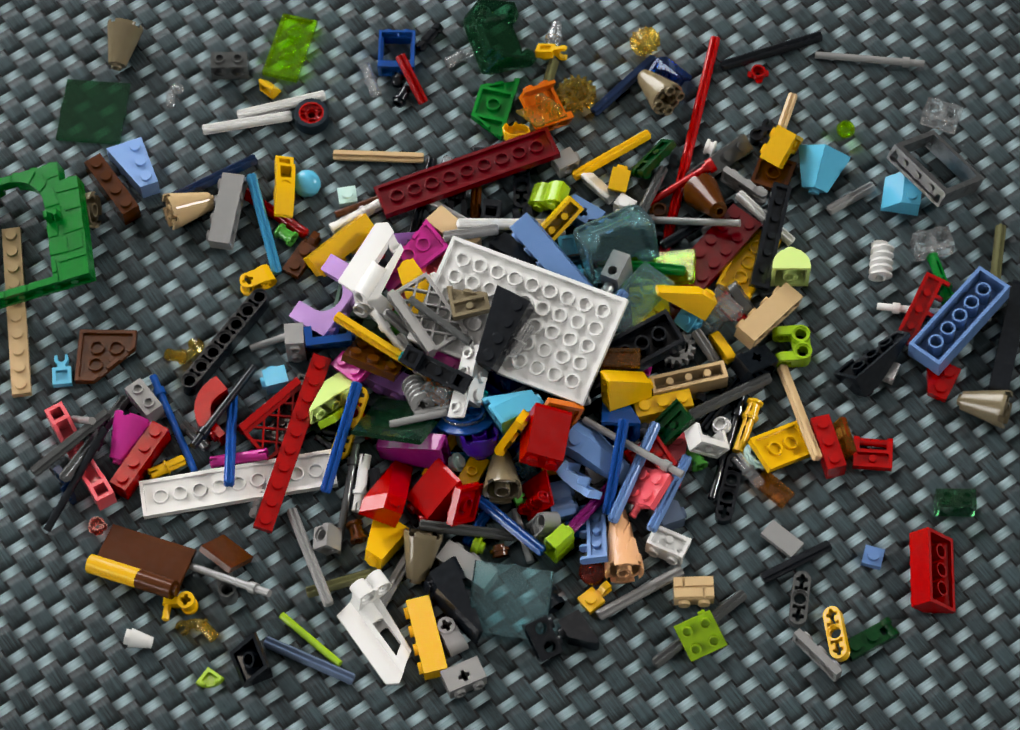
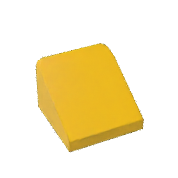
[258,78,281,100]

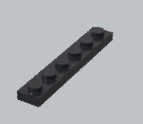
[749,182,792,291]

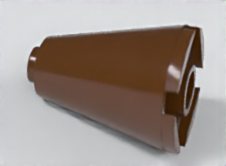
[683,173,727,219]

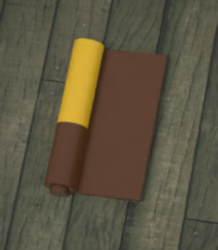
[85,524,197,599]

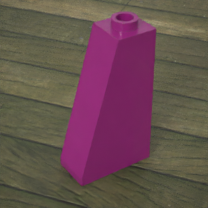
[376,431,452,469]

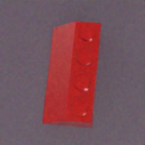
[909,527,956,614]

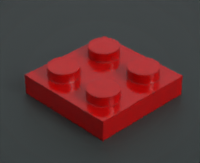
[446,482,484,527]

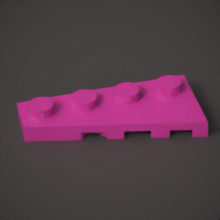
[385,219,448,292]

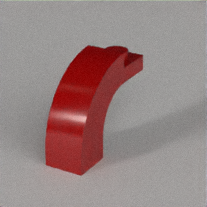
[194,376,229,446]

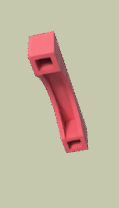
[44,401,117,511]

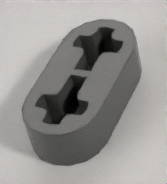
[728,281,754,315]

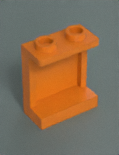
[518,80,574,131]

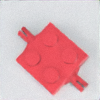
[627,459,674,519]

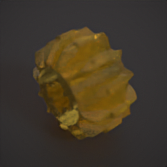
[629,26,661,57]

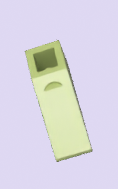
[309,372,352,425]

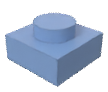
[861,545,885,570]

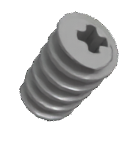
[402,374,435,411]

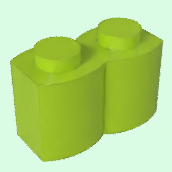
[528,180,571,212]
[544,523,575,564]

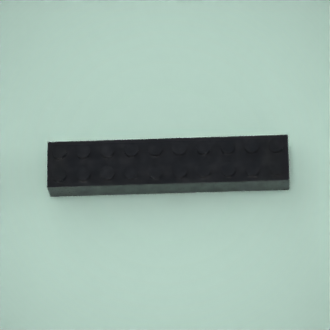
[510,309,686,439]

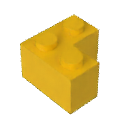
[760,125,803,169]

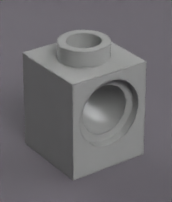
[551,147,581,179]
[313,522,342,556]

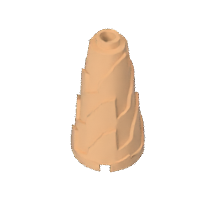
[604,510,644,584]

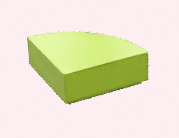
[196,667,225,688]

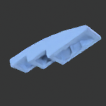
[556,456,603,500]

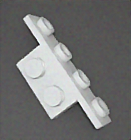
[447,345,488,419]

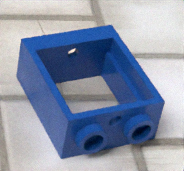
[377,29,416,76]

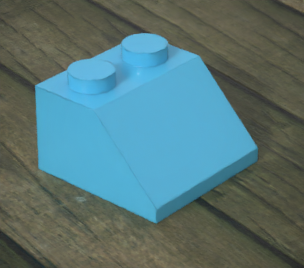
[880,172,922,216]

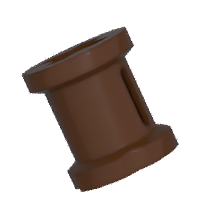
[346,519,368,545]

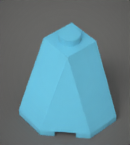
[799,144,850,195]
[481,390,544,436]

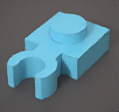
[52,354,73,388]

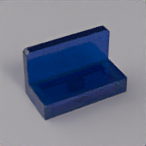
[649,57,692,87]

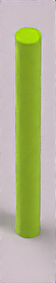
[279,612,343,667]

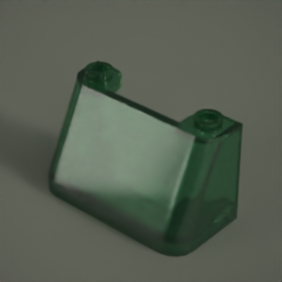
[463,0,537,75]

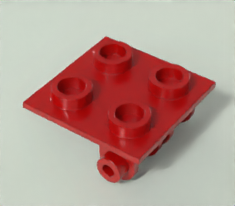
[517,469,555,521]

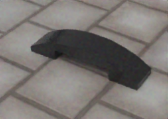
[399,344,473,395]

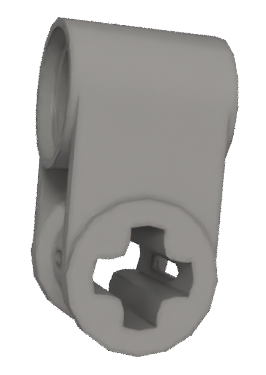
[526,511,561,543]
[437,616,469,658]

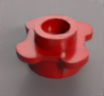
[747,64,769,84]

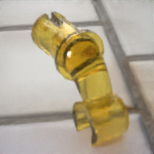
[164,338,205,364]
[175,618,219,643]

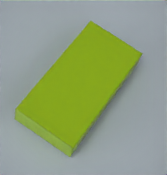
[318,404,345,429]

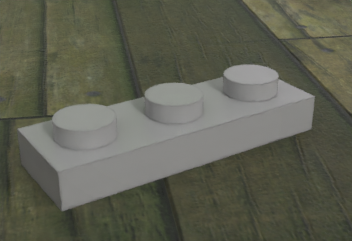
[792,628,842,682]

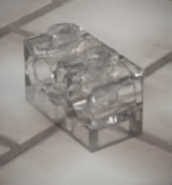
[920,97,964,135]
[910,226,955,262]

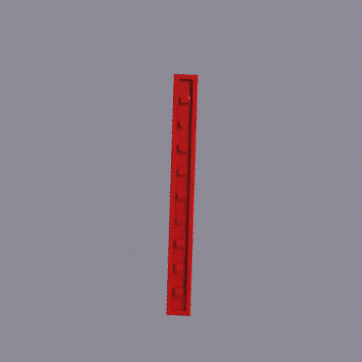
[253,353,332,534]

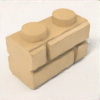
[673,576,715,608]

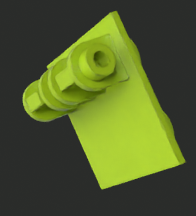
[674,609,728,662]

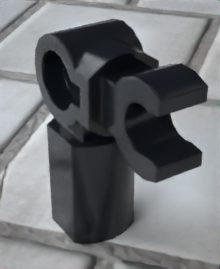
[749,118,776,149]

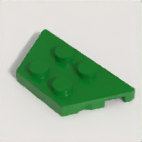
[471,78,520,140]

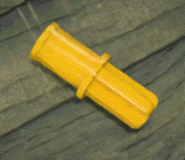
[147,455,186,479]

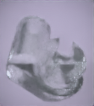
[166,83,184,109]

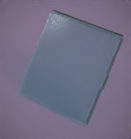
[470,560,554,639]

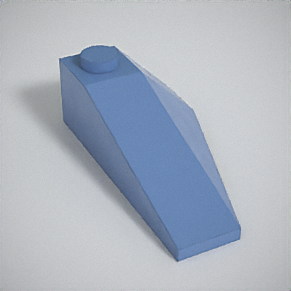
[565,420,631,487]

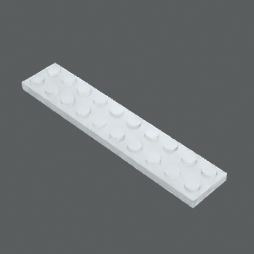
[139,449,338,520]

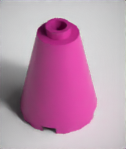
[110,410,151,466]

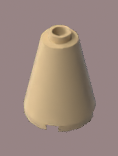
[162,192,214,230]

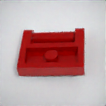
[852,436,893,471]

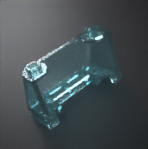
[573,205,659,285]

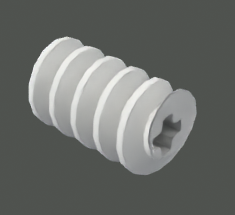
[868,240,895,282]

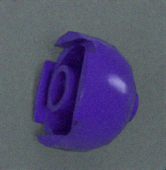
[460,426,499,460]

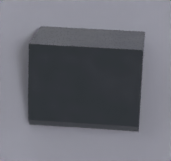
[230,632,273,688]

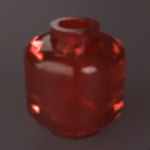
[579,563,605,586]

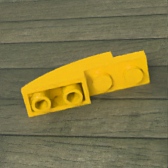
[274,155,295,218]

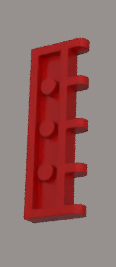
[898,272,951,347]

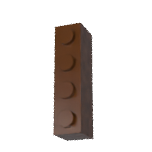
[84,153,141,225]

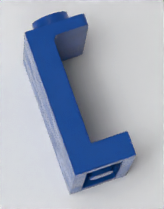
[303,326,356,352]

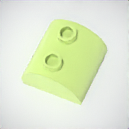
[770,247,811,286]

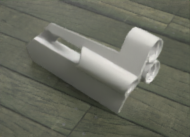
[338,222,404,322]
[337,569,412,685]

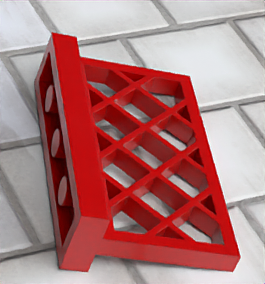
[237,377,313,459]

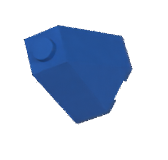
[601,402,641,449]

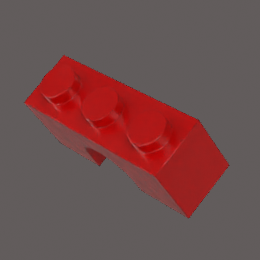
[810,414,847,479]

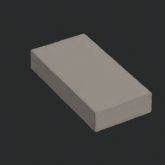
[760,520,804,559]

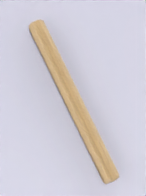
[777,364,823,461]

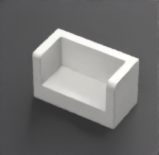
[684,422,730,459]

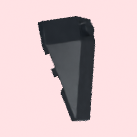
[833,330,911,397]

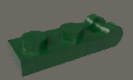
[631,139,677,179]
[848,617,900,662]

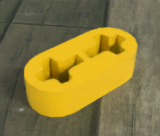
[708,331,736,365]

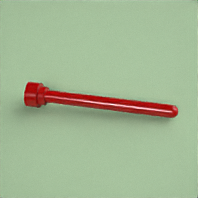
[637,157,718,208]

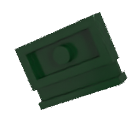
[654,399,695,447]

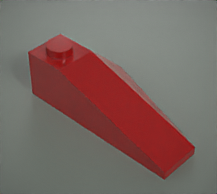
[358,460,413,528]

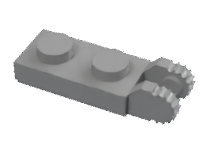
[720,166,768,206]

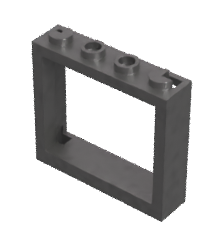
[886,130,985,207]

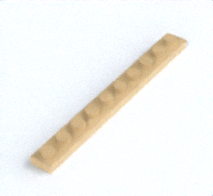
[1,227,32,398]

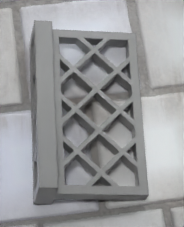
[387,272,468,357]

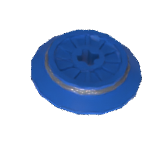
[436,405,494,436]

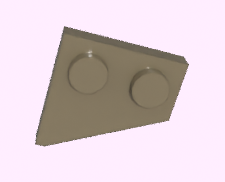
[446,286,491,321]

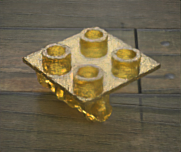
[516,93,567,127]

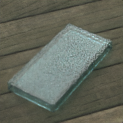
[614,261,675,333]

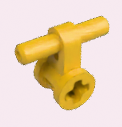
[161,591,199,621]

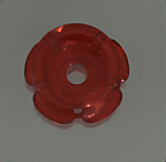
[88,516,107,535]

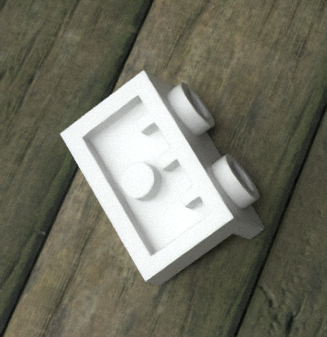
[645,526,692,566]

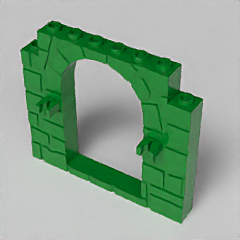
[0,162,96,309]

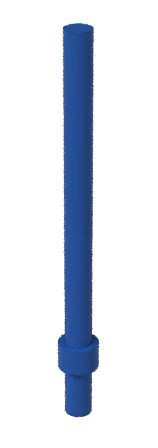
[149,374,199,472]

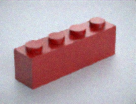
[109,420,171,500]

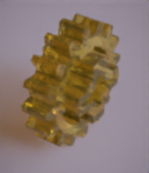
[557,74,596,112]

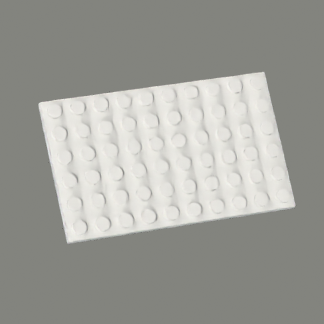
[407,236,629,406]

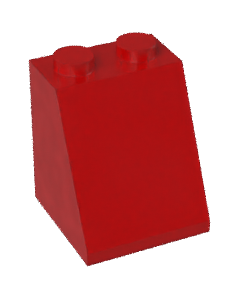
[519,403,572,472]
[406,458,463,522]

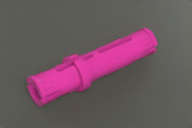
[209,448,269,468]

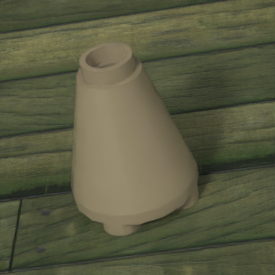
[637,69,685,116]

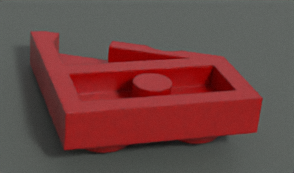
[926,364,961,403]

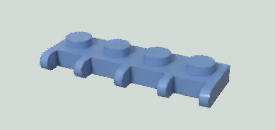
[579,502,608,565]

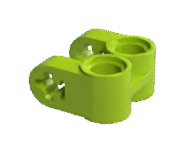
[772,325,812,368]

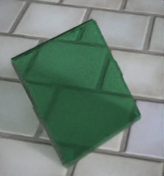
[56,79,131,145]
[351,397,442,445]

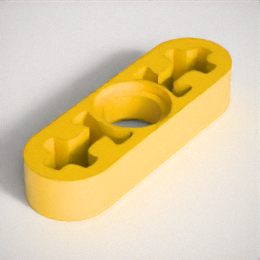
[823,606,850,662]

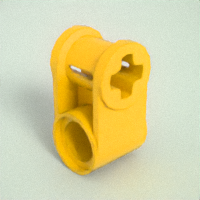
[239,264,277,296]

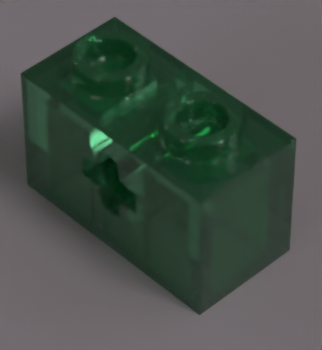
[933,489,977,517]

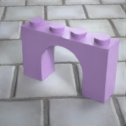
[289,254,355,336]

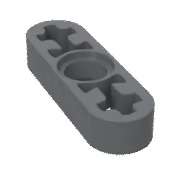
[788,571,811,628]

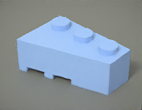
[106,137,161,198]

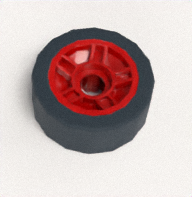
[294,98,330,135]

